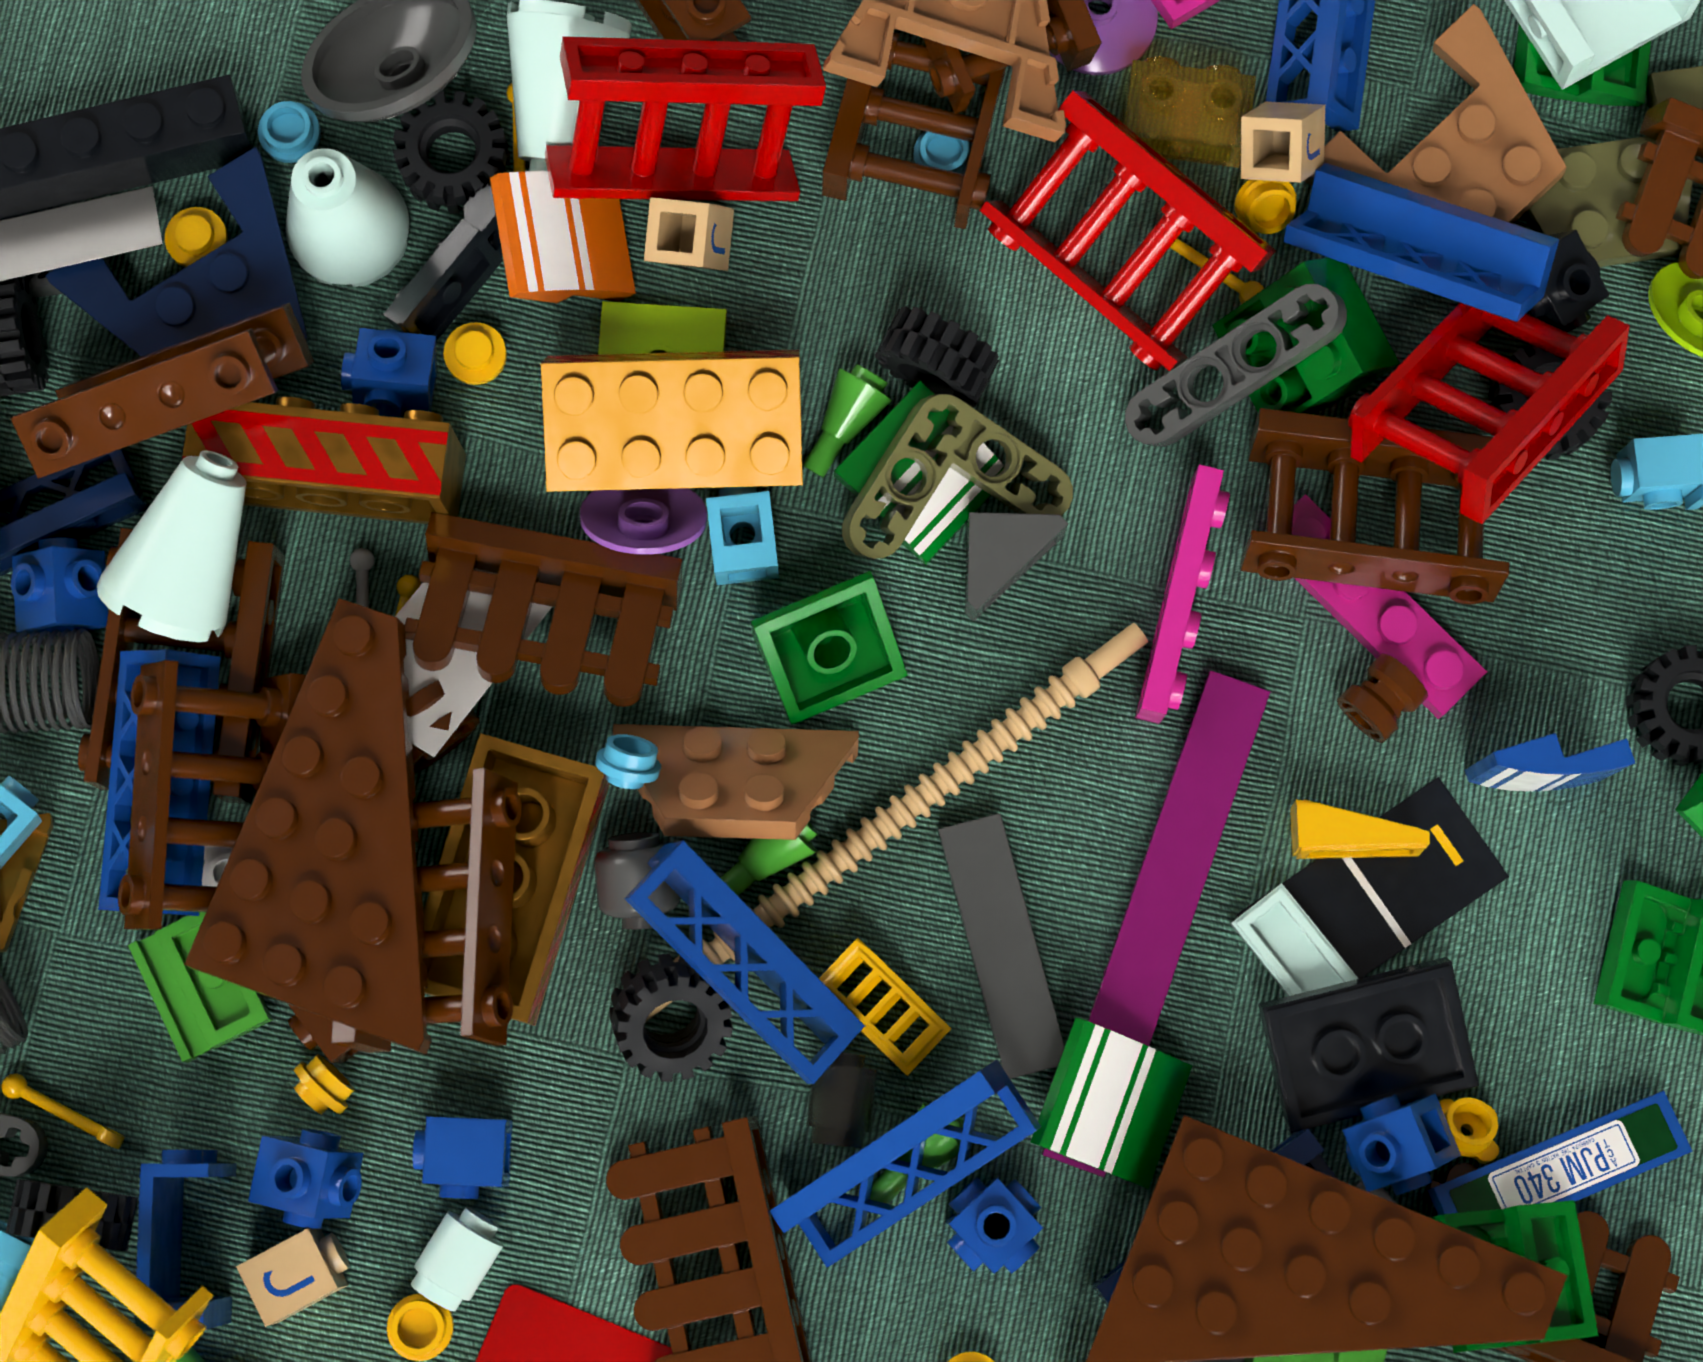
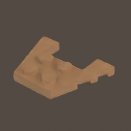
[823,0,1066,143]
[1304,4,1567,224]

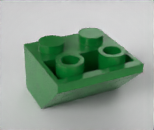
[1212,258,1400,414]

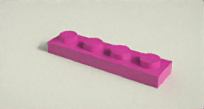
[1135,464,1230,724]
[1292,494,1487,719]

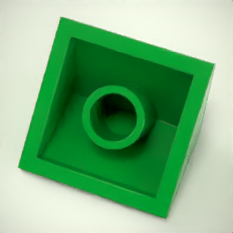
[751,571,908,725]

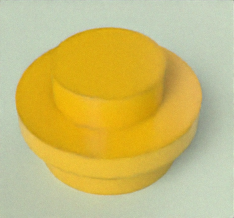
[1234,180,1296,234]
[164,207,228,267]
[443,322,507,385]
[294,1054,355,1115]
[387,1293,454,1361]

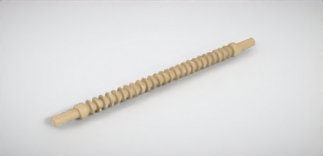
[646,623,1148,1022]

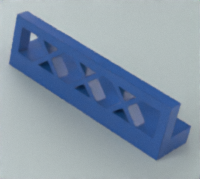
[1265,0,1375,132]
[1283,163,1559,322]
[98,649,220,916]
[624,840,865,1084]
[769,1059,1041,1268]

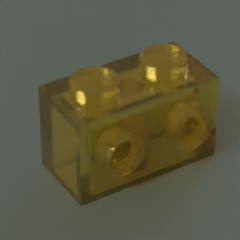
[1122,56,1256,168]

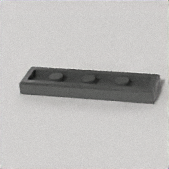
[938,813,1065,1079]

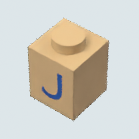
[1241,101,1325,183]
[644,197,734,271]
[236,1228,350,1327]

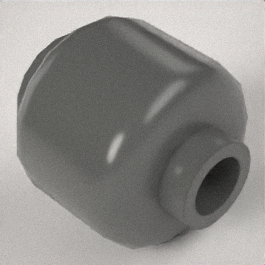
[594,832,681,930]

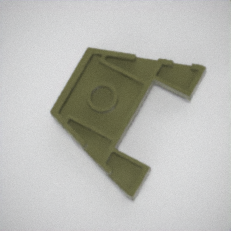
[1523,66,1703,267]

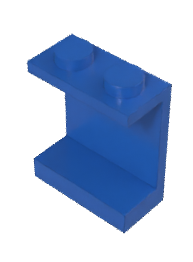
[134,1150,237,1331]

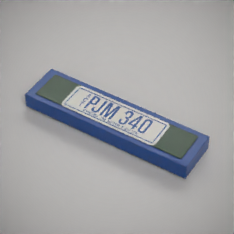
[1427,1091,1693,1215]

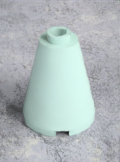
[507,0,632,171]
[286,148,410,287]
[97,451,246,643]

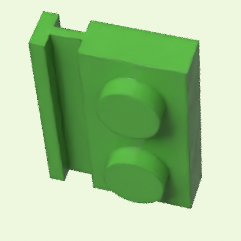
[128,912,273,1063]

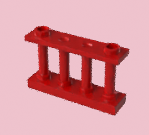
[545,36,826,202]
[979,90,1276,371]
[1348,302,1630,524]

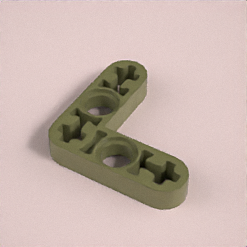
[842,394,1073,559]

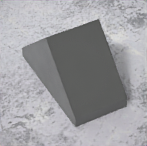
[965,512,1068,622]

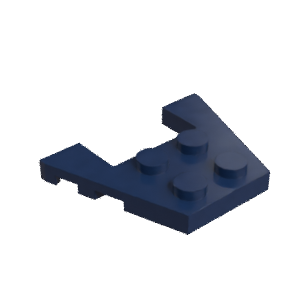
[45,147,310,357]

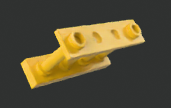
[0,1187,213,1362]

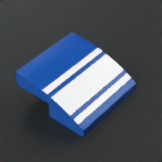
[1464,733,1636,792]

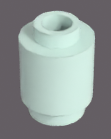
[410,1207,504,1312]

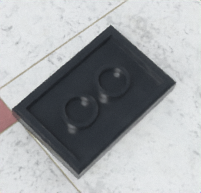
[1258,957,1479,1133]

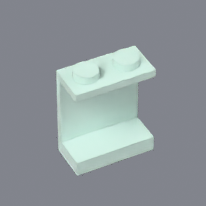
[1504,0,1700,90]

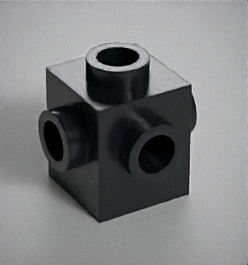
[1526,229,1610,332]

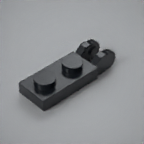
[383,184,503,341]

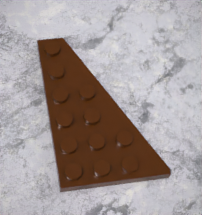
[184,598,431,1055]
[1085,1115,1567,1362]

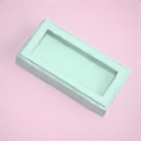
[1230,883,1359,996]

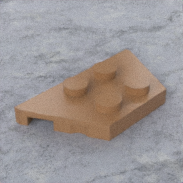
[613,724,859,840]

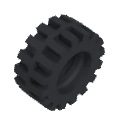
[609,953,733,1082]

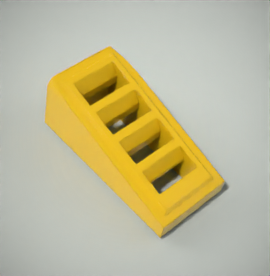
[1290,799,1430,859]
[819,938,951,1076]

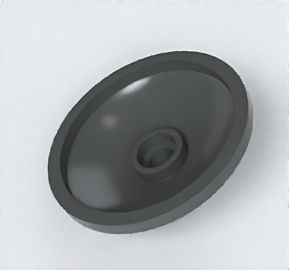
[301,0,477,122]

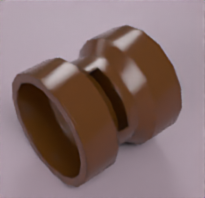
[1337,653,1428,743]

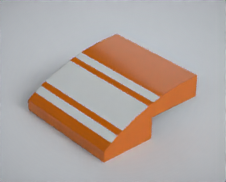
[490,171,636,303]

